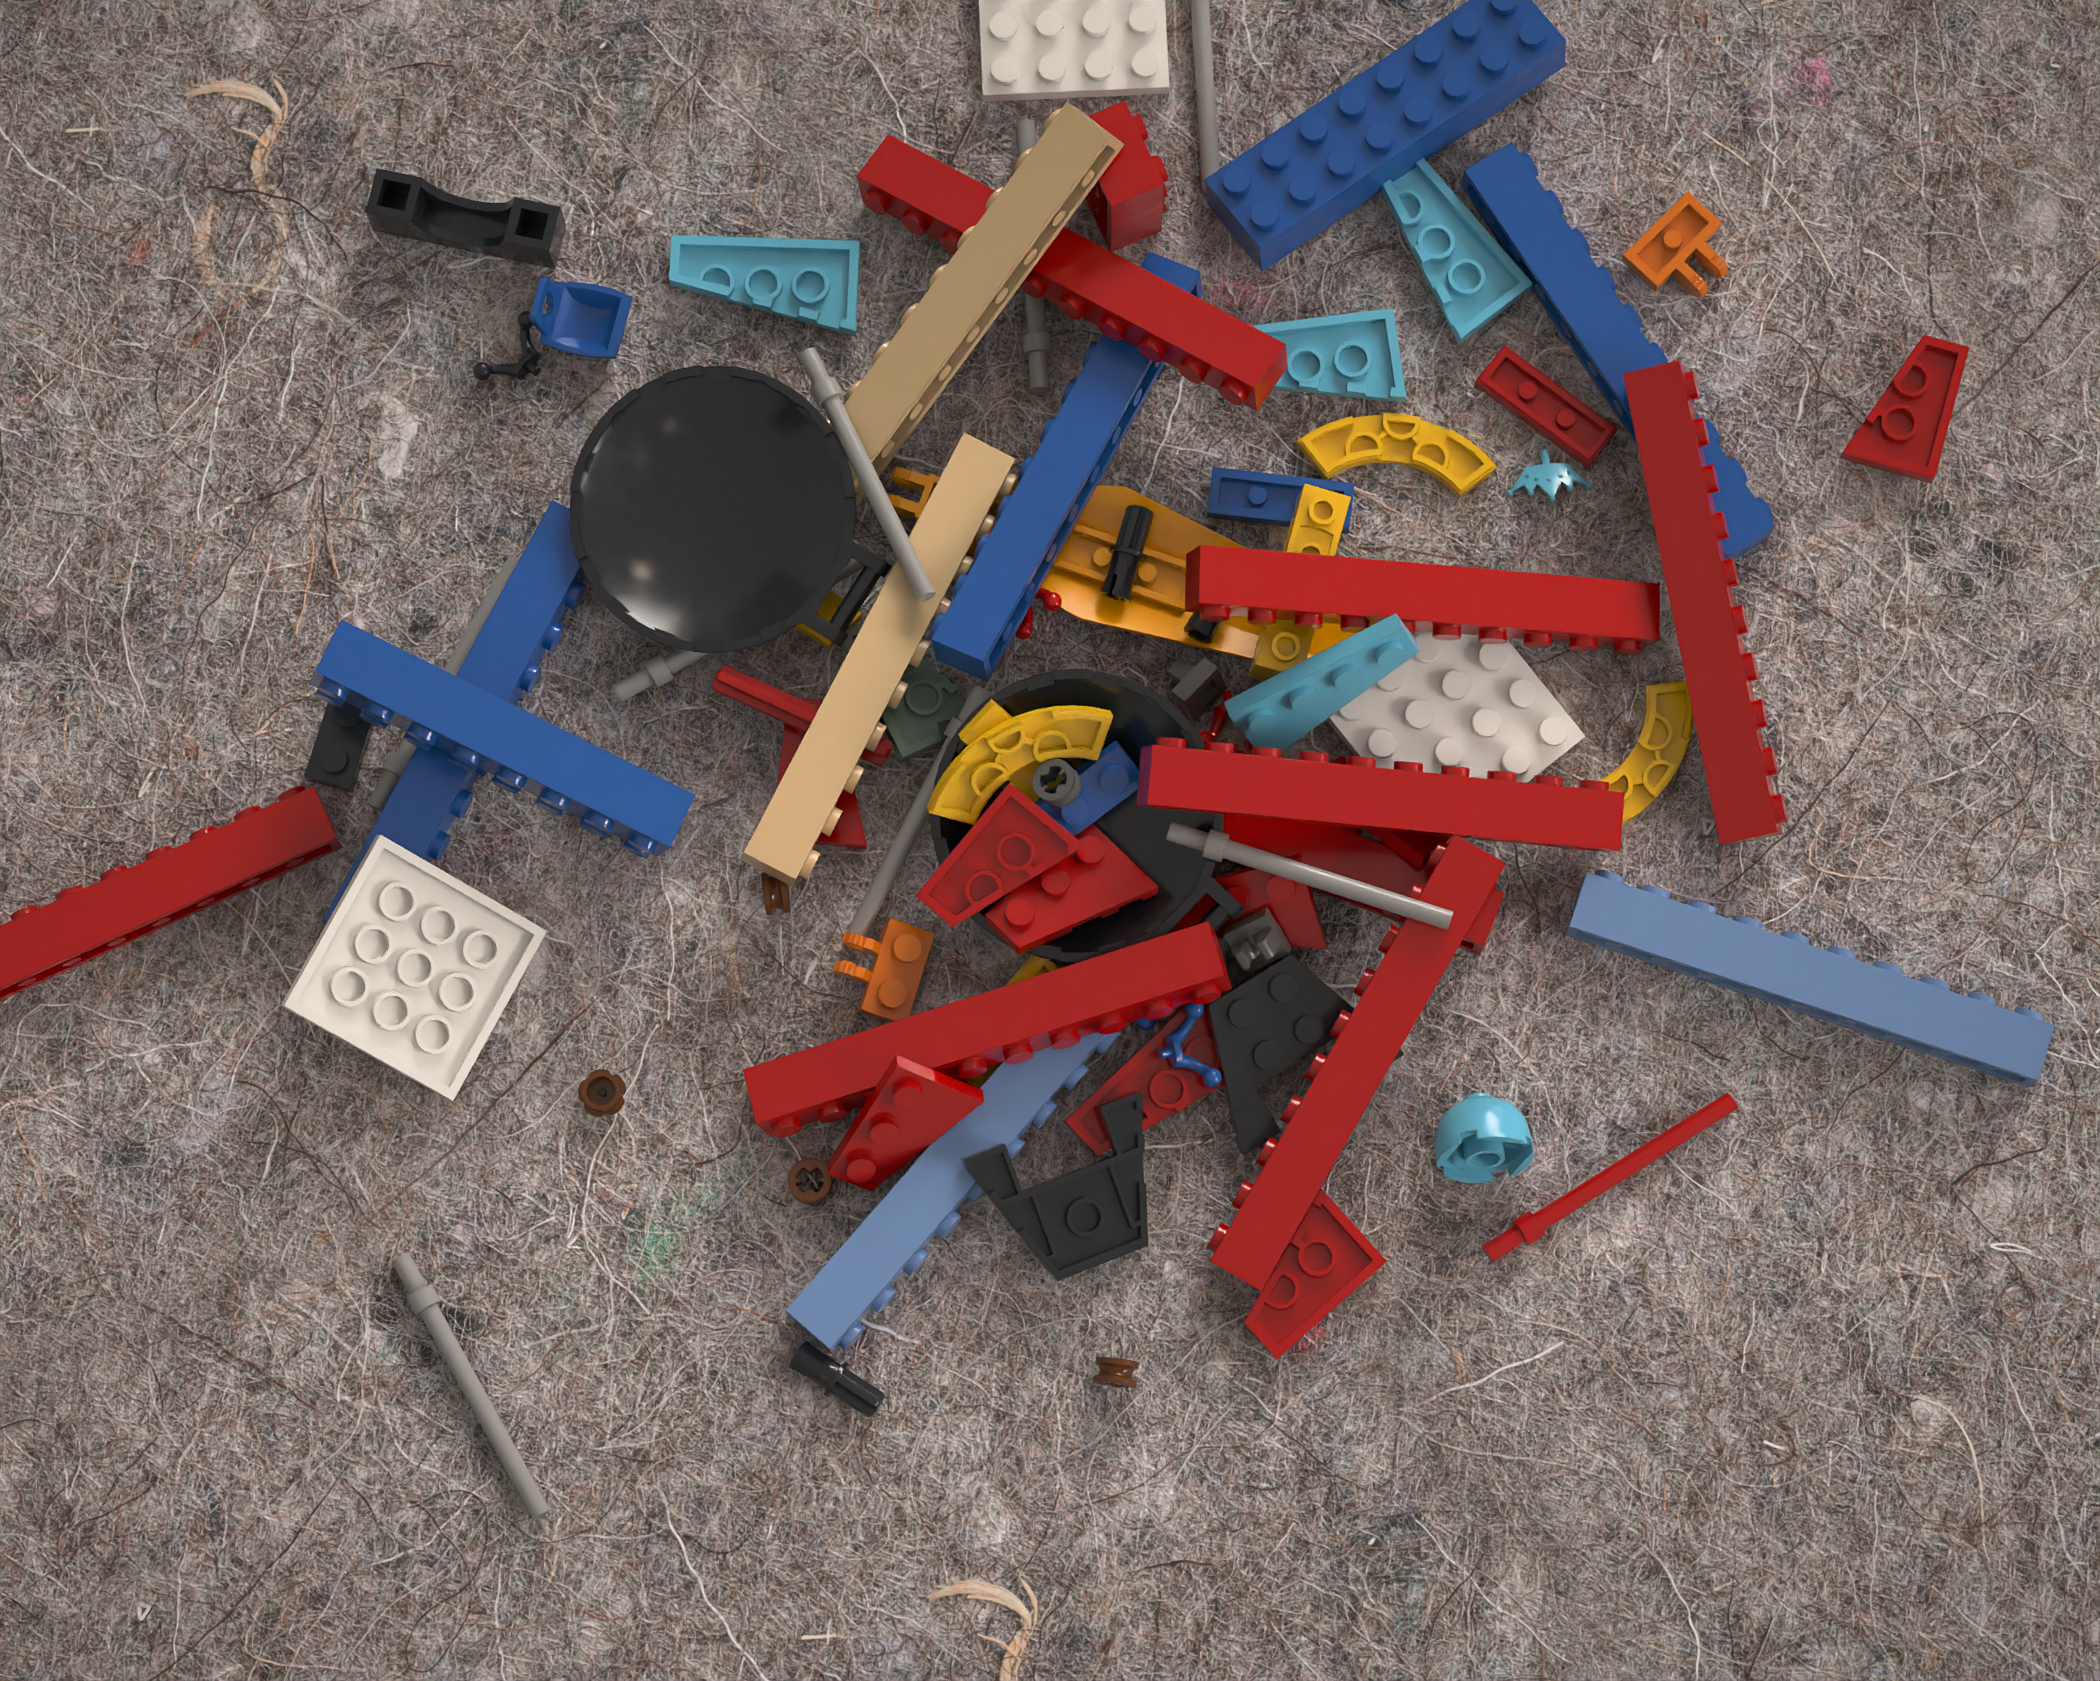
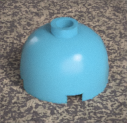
[1434,1093,1534,1183]

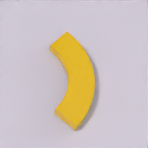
[1297,413,1497,499]
[1600,680,1694,825]
[926,705,1113,825]

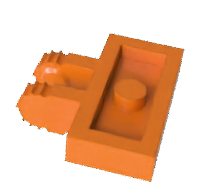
[1621,191,1729,298]
[832,918,935,1022]

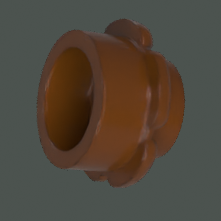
[578,1069,626,1117]

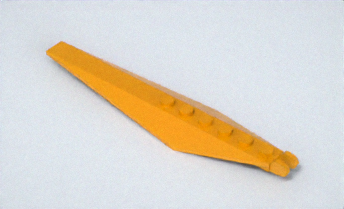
[887,467,1356,660]

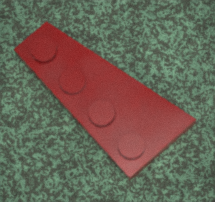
[1063,1004,1225,1157]

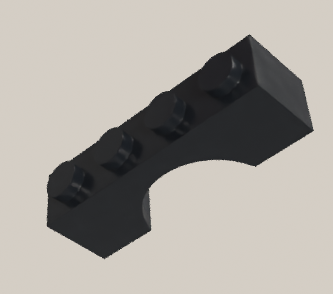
[365,168,566,269]

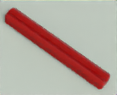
[712,665,893,766]

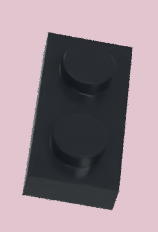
[304,701,374,793]

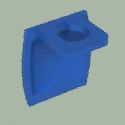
[530,277,633,359]

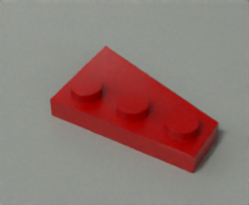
[985,823,1159,955]
[1170,853,1328,949]
[827,1055,984,1191]
[1243,1188,1387,1360]

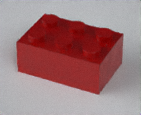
[1085,101,1168,252]

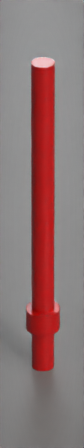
[1482,1093,1738,1263]

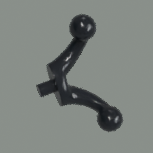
[473,311,540,381]

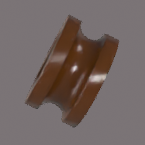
[761,872,791,916]
[788,1158,833,1205]
[1093,1357,1139,1388]

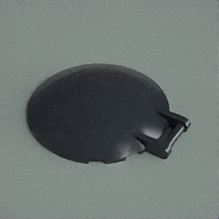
[569,365,893,653]
[930,669,1245,962]

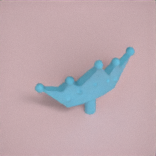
[1506,450,1592,503]

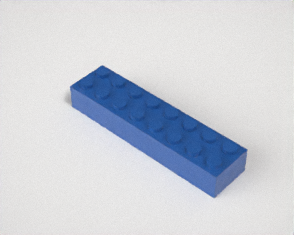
[1204,0,1566,272]
[309,619,696,859]

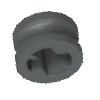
[1032,759,1082,808]

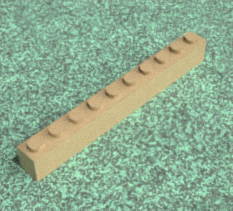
[827,102,1124,507]
[741,432,1017,887]

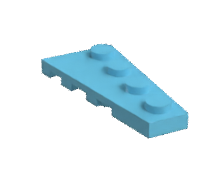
[1381,158,1533,345]
[669,235,860,337]
[1253,308,1407,403]
[1224,613,1420,751]

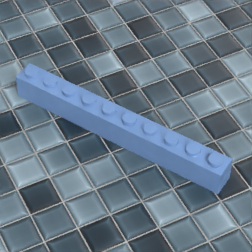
[1565,870,2055,1088]
[785,1031,1122,1354]

